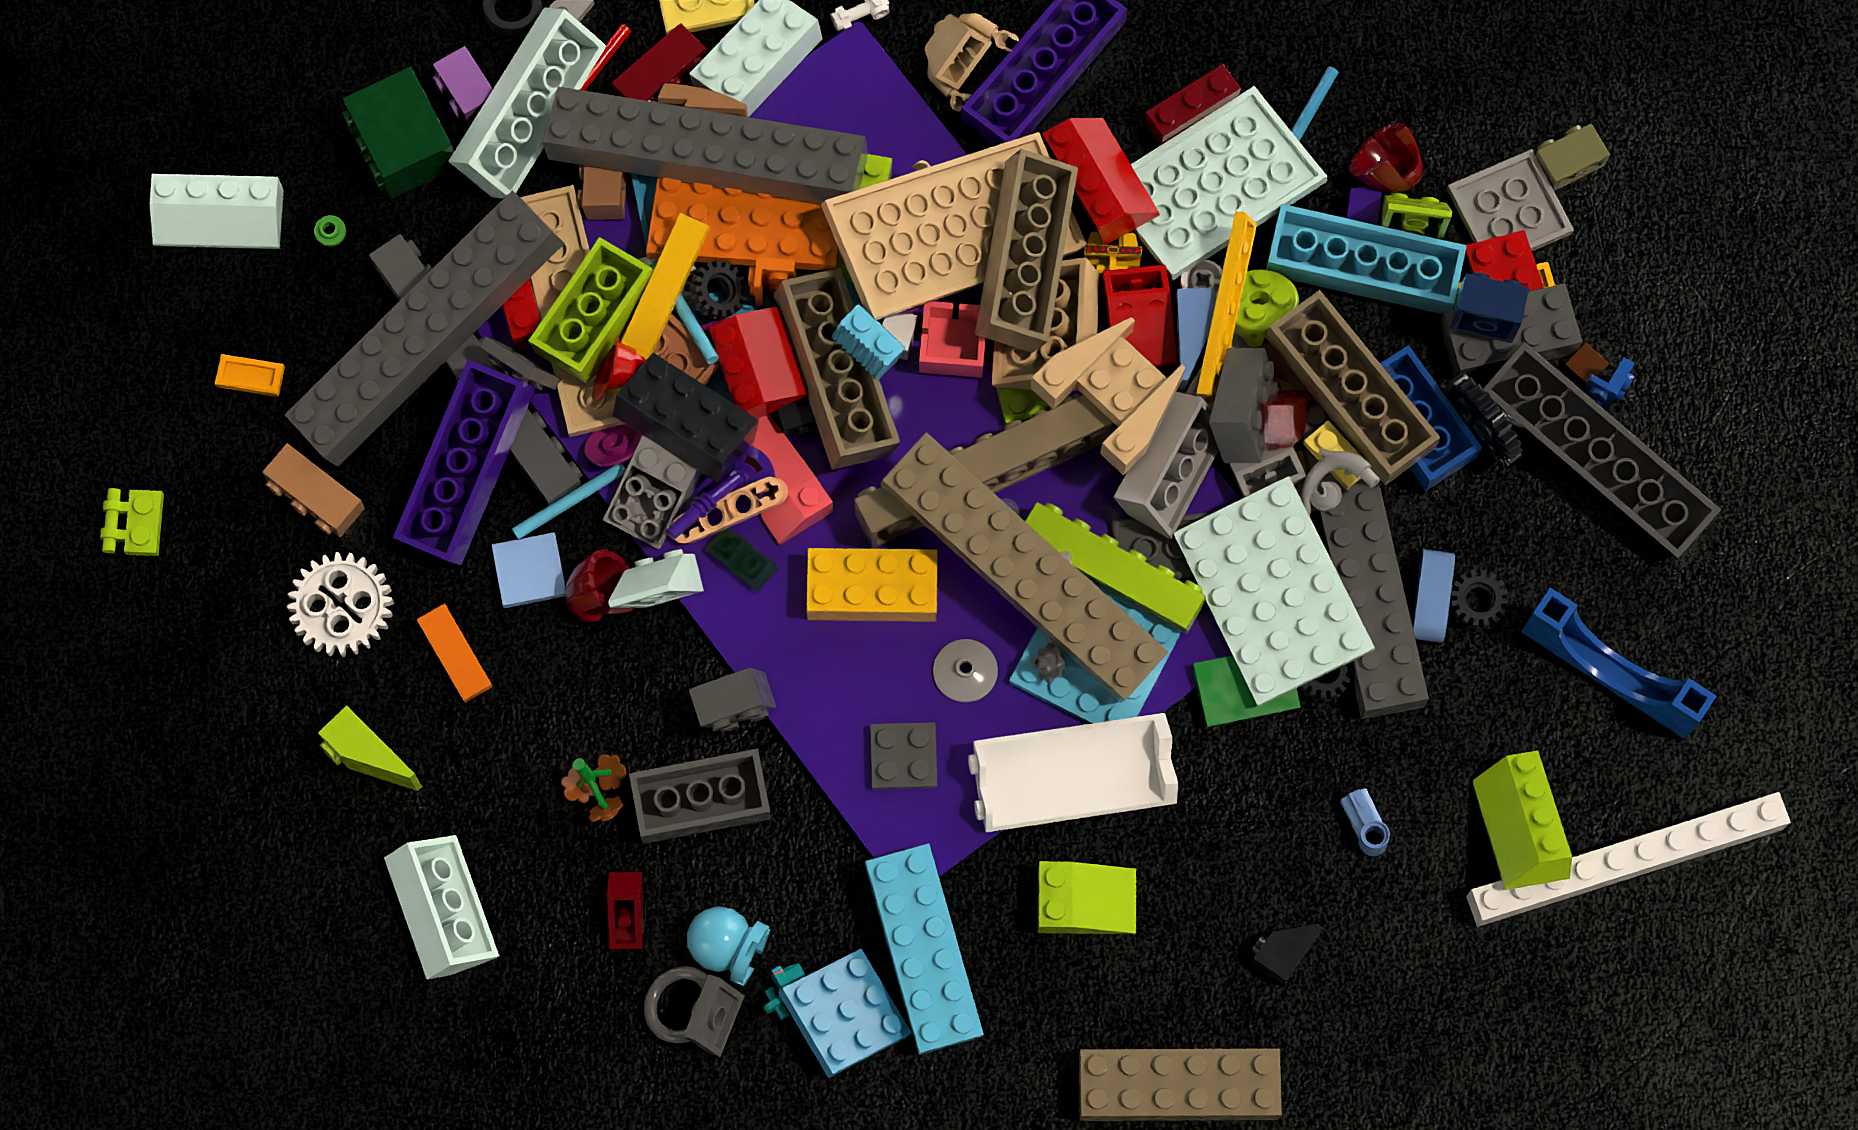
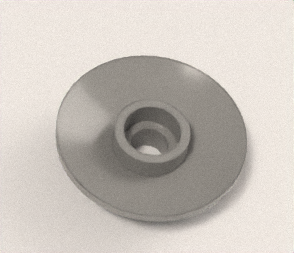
[933,639,998,703]

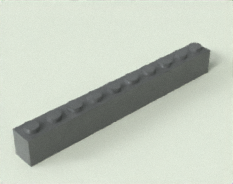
[369,234,583,506]

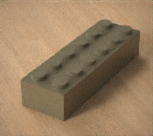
[975,148,1078,353]
[773,268,900,470]
[1266,290,1440,485]
[1079,1049,1282,1121]

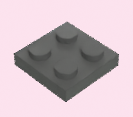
[480,336,562,390]
[870,722,937,790]

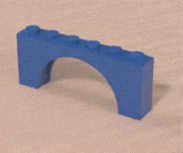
[1521,587,1716,739]

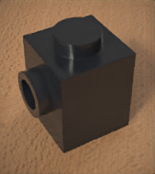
[775,396,818,438]

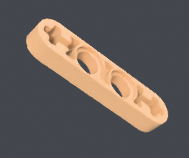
[671,477,788,544]

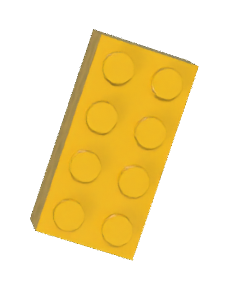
[807,548,937,622]

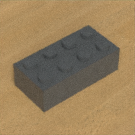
[1438,283,1583,378]
[629,749,771,844]

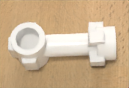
[830,0,890,31]

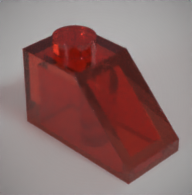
[1262,390,1311,448]

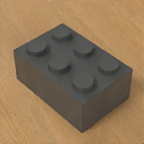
[1209,348,1281,463]

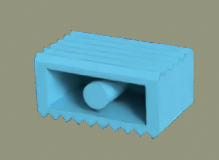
[832,304,906,379]

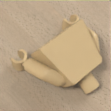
[925,13,1019,112]

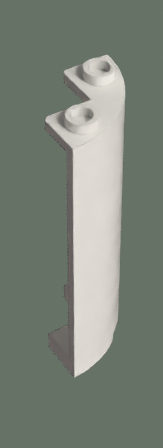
[968,713,1178,832]

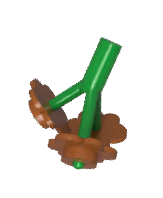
[561,754,626,822]

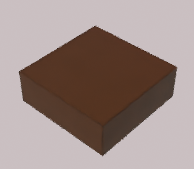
[1564,343,1609,386]

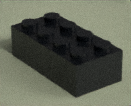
[613,353,759,484]

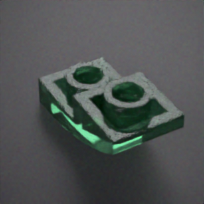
[705,528,778,592]

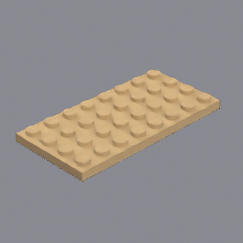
[821,132,1087,320]

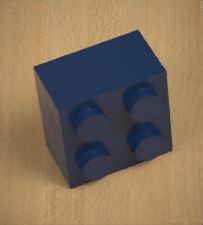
[1450,272,1529,343]

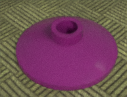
[584,424,643,466]

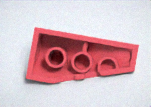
[746,414,833,546]

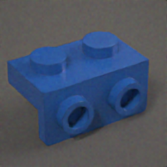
[1582,357,1635,412]

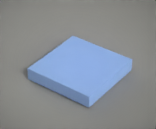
[492,532,566,608]

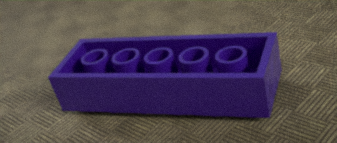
[961,0,1127,146]
[393,359,535,565]

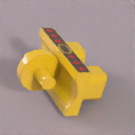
[1083,232,1142,274]

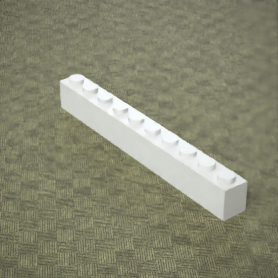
[1466,792,1791,927]

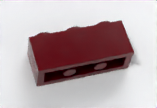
[612,23,707,103]
[1144,64,1241,146]

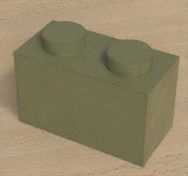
[1536,123,1610,191]

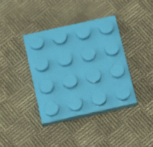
[1009,581,1182,724]

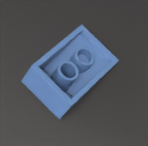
[1173,288,1217,394]

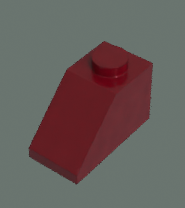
[607,872,643,949]

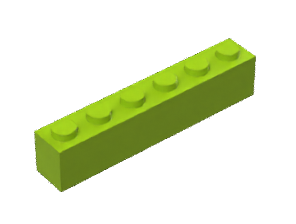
[1025,502,1206,634]

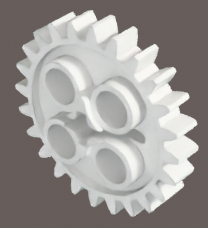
[287,552,394,657]

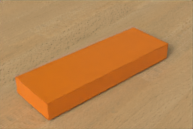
[417,604,493,703]

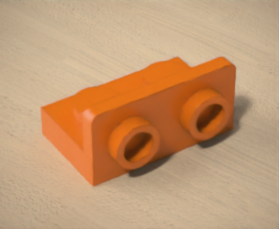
[748,256,796,306]

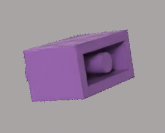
[432,46,493,125]

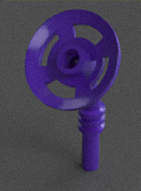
[666,446,775,539]

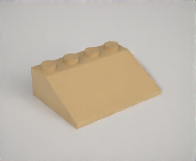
[992,257,1100,391]

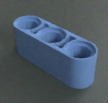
[1412,549,1455,643]

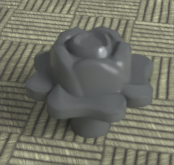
[1032,643,1066,683]

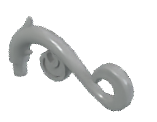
[1301,449,1380,517]

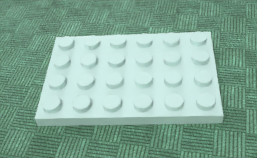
[1131,86,1327,281]
[1173,476,1375,707]

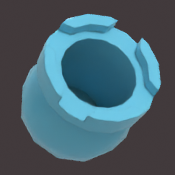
[687,906,770,986]

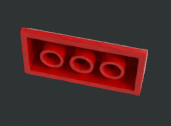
[1042,118,1160,245]

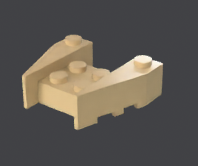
[1030,317,1186,475]

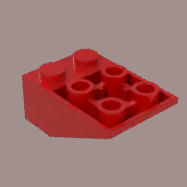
[1101,265,1178,367]

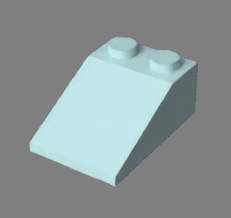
[608,549,704,608]

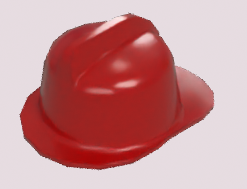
[592,335,645,401]

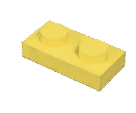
[1303,421,1363,490]

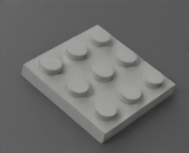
[1447,149,1574,251]

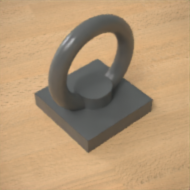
[644,966,744,1057]

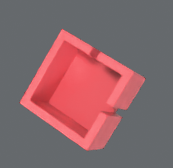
[919,301,986,378]

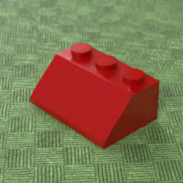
[709,307,809,419]

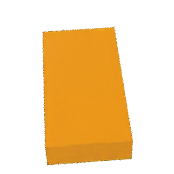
[215,354,285,397]

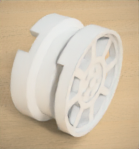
[1179,260,1222,298]

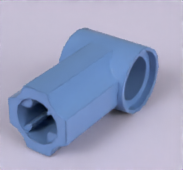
[1340,788,1390,856]

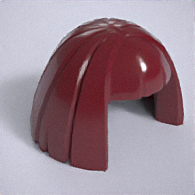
[1349,123,1423,193]
[566,549,635,623]

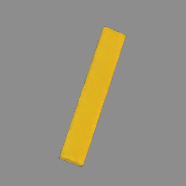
[1197,211,1257,403]
[606,213,711,394]

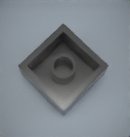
[689,668,777,733]

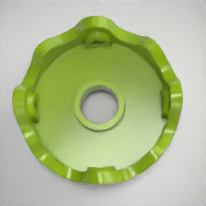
[1234,270,1299,348]

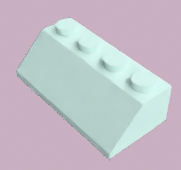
[150,174,283,249]
[384,835,499,979]

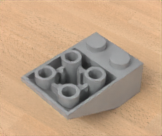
[1228,413,1307,498]
[603,435,702,550]

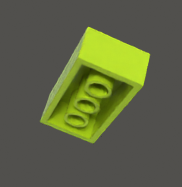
[528,237,653,384]

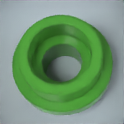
[314,215,346,247]

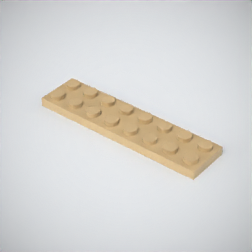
[520,185,625,437]

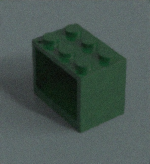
[341,66,456,199]

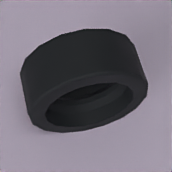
[482,0,543,39]

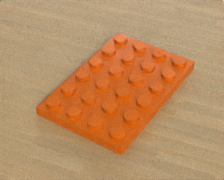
[646,178,839,271]

